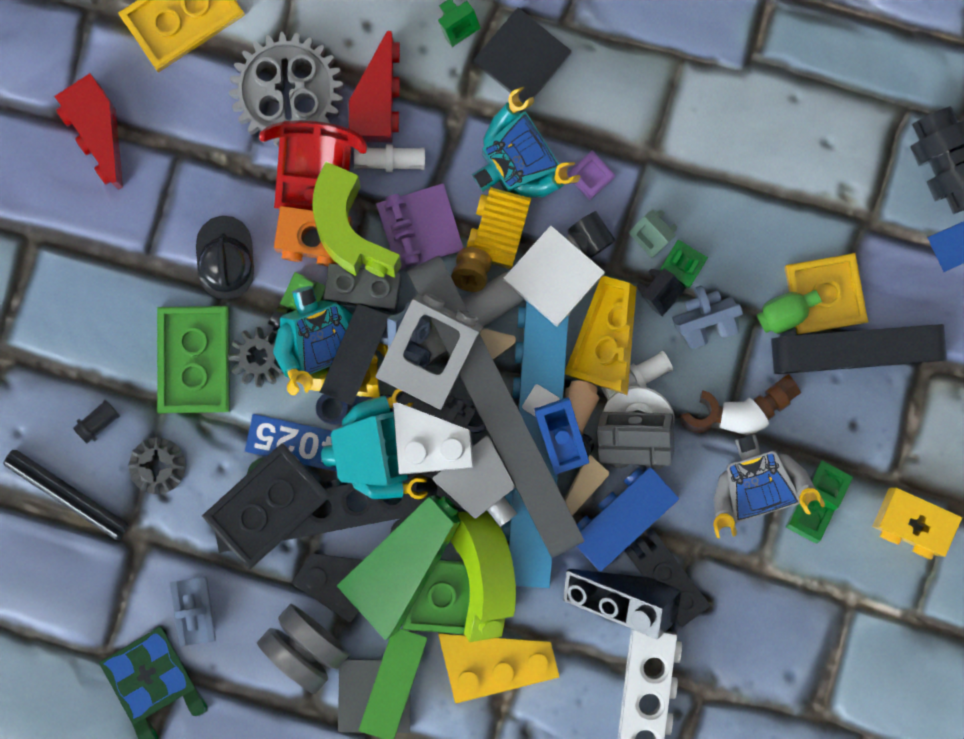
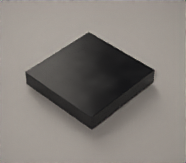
[473,7,572,104]

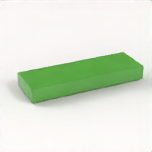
[358,629,428,739]

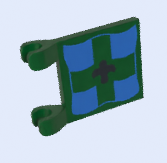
[99,626,208,739]

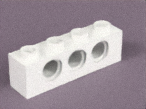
[617,629,682,739]

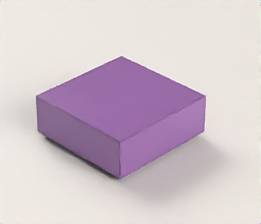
[567,150,616,201]

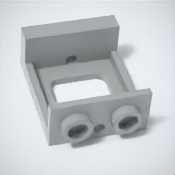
[375,293,483,410]

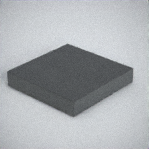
[338,659,411,733]

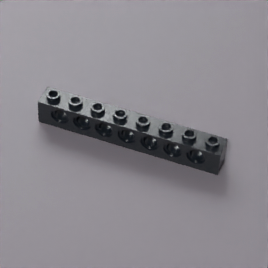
[215,471,462,553]

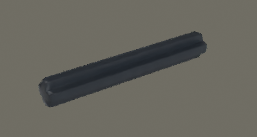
[3,450,129,540]

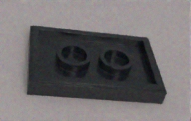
[202,443,331,570]

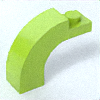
[313,162,401,278]
[451,510,516,642]

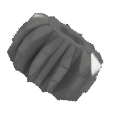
[228,327,283,388]

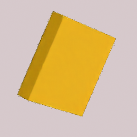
[784,253,868,335]

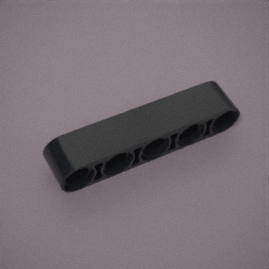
[771,324,947,374]

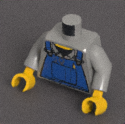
[713,434,825,539]

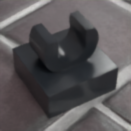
[637,268,685,317]

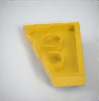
[565,276,637,396]
[438,633,559,704]

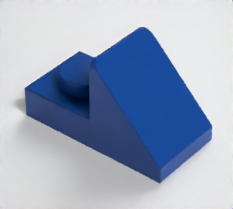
[534,397,589,475]

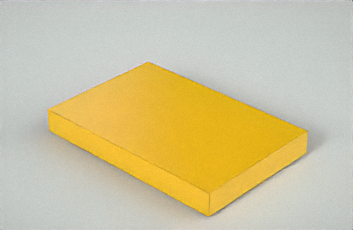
[118,0,245,73]

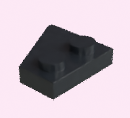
[292,553,363,623]

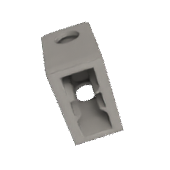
[432,436,517,527]

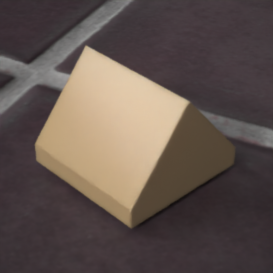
[480,329,516,361]

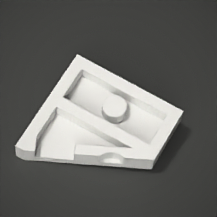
[393,403,474,475]

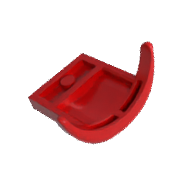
[259,120,367,211]

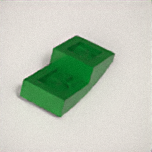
[785,460,853,544]

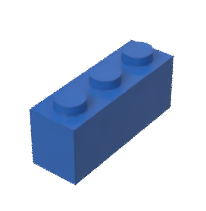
[576,467,679,572]

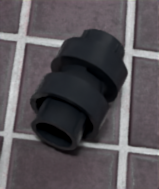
[910,106,964,215]

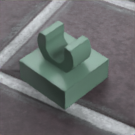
[628,209,677,258]

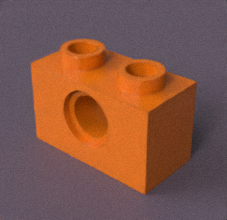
[274,206,353,267]

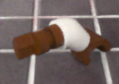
[679,374,801,435]

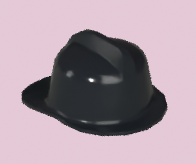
[196,216,254,300]

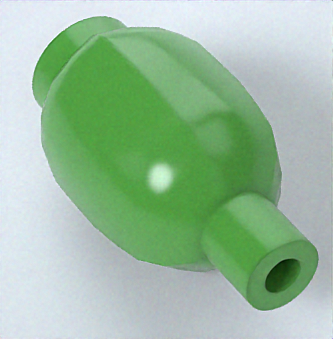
[756,289,822,334]

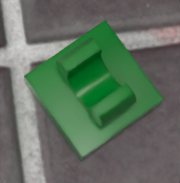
[438,0,481,47]
[659,240,708,289]

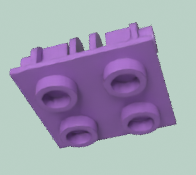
[376,183,463,270]

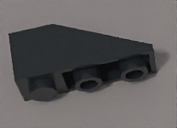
[563,568,682,639]

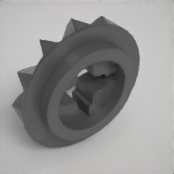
[128,437,186,494]

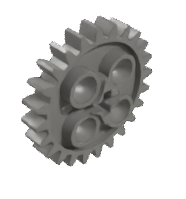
[229,32,344,147]

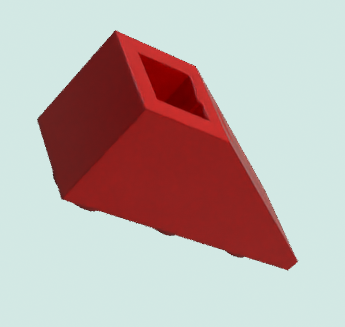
[349,31,400,143]
[54,73,123,190]

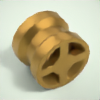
[451,247,492,292]

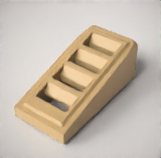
[564,455,609,515]

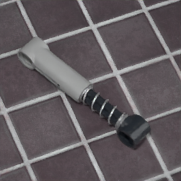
[417,211,616,366]

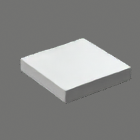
[503,226,605,327]

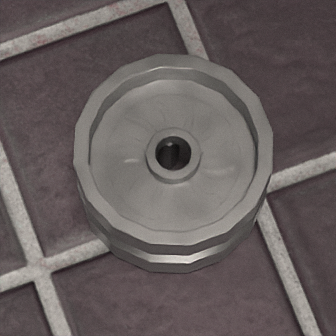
[256,603,350,694]

